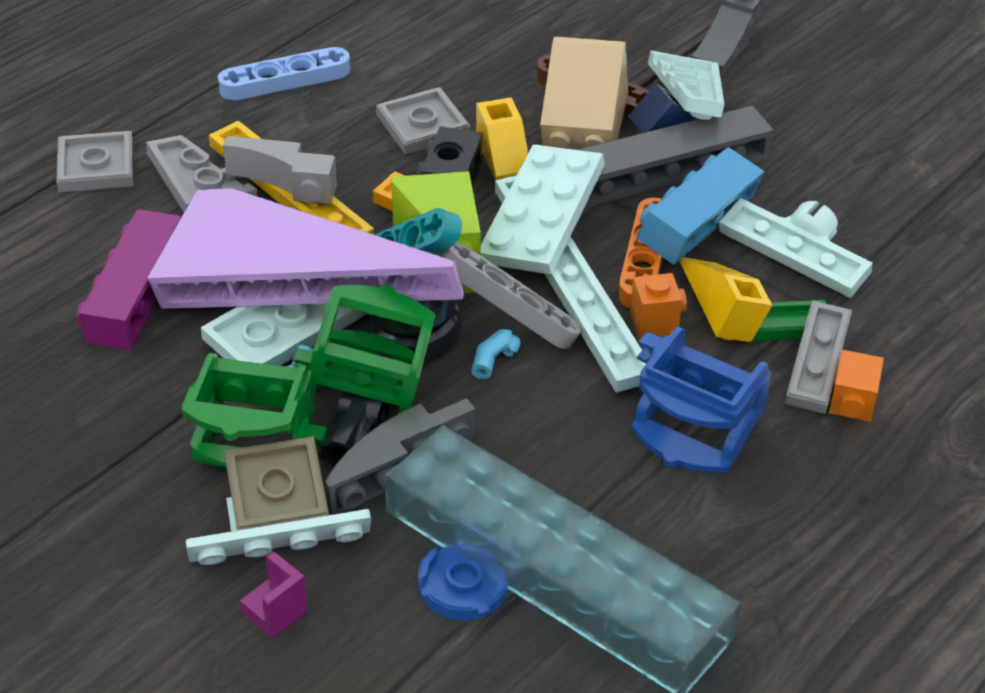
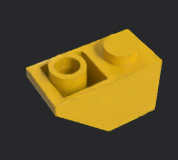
[476,97,528,180]

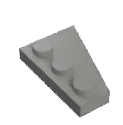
[147,135,257,212]

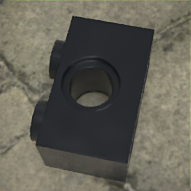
[416,126,483,187]

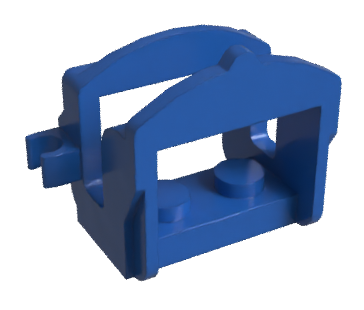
[632,326,772,473]

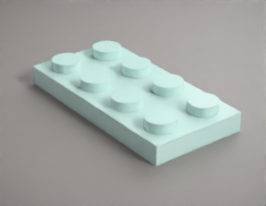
[481,144,605,275]
[201,304,368,366]

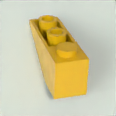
[679,257,772,342]

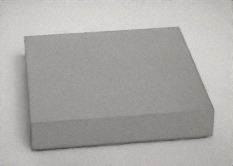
[376,87,470,155]
[56,131,134,193]

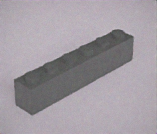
[579,105,774,208]

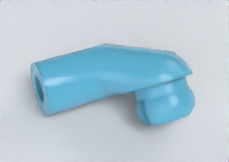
[471,329,521,380]

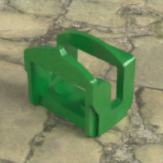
[293,285,435,414]
[182,353,327,468]

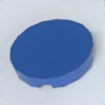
[417,540,510,621]

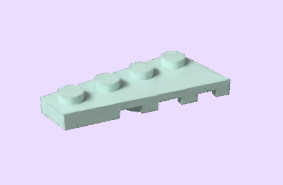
[648,51,724,120]

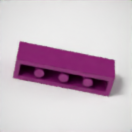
[77,209,182,350]

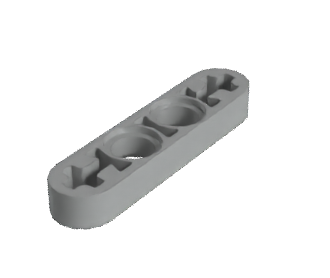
[440,242,581,349]

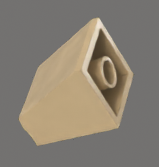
[540,37,628,150]

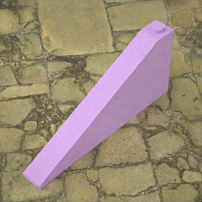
[148,188,464,309]

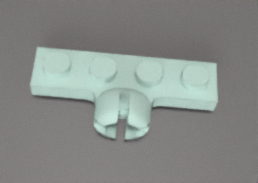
[719,198,872,298]

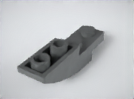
[325,398,476,515]

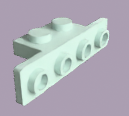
[186,497,371,565]

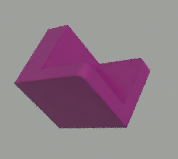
[240,552,308,638]

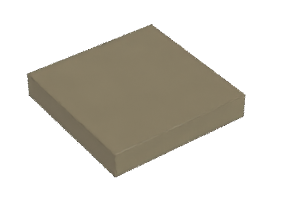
[224,436,329,531]

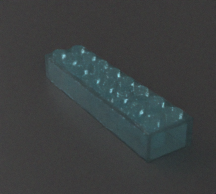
[385,425,741,693]

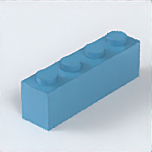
[637,147,765,265]

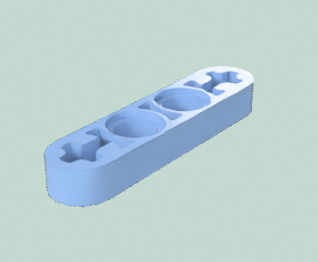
[218,47,350,100]

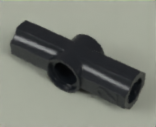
[321,353,394,466]

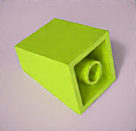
[391,171,481,293]

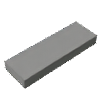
[784,300,852,414]

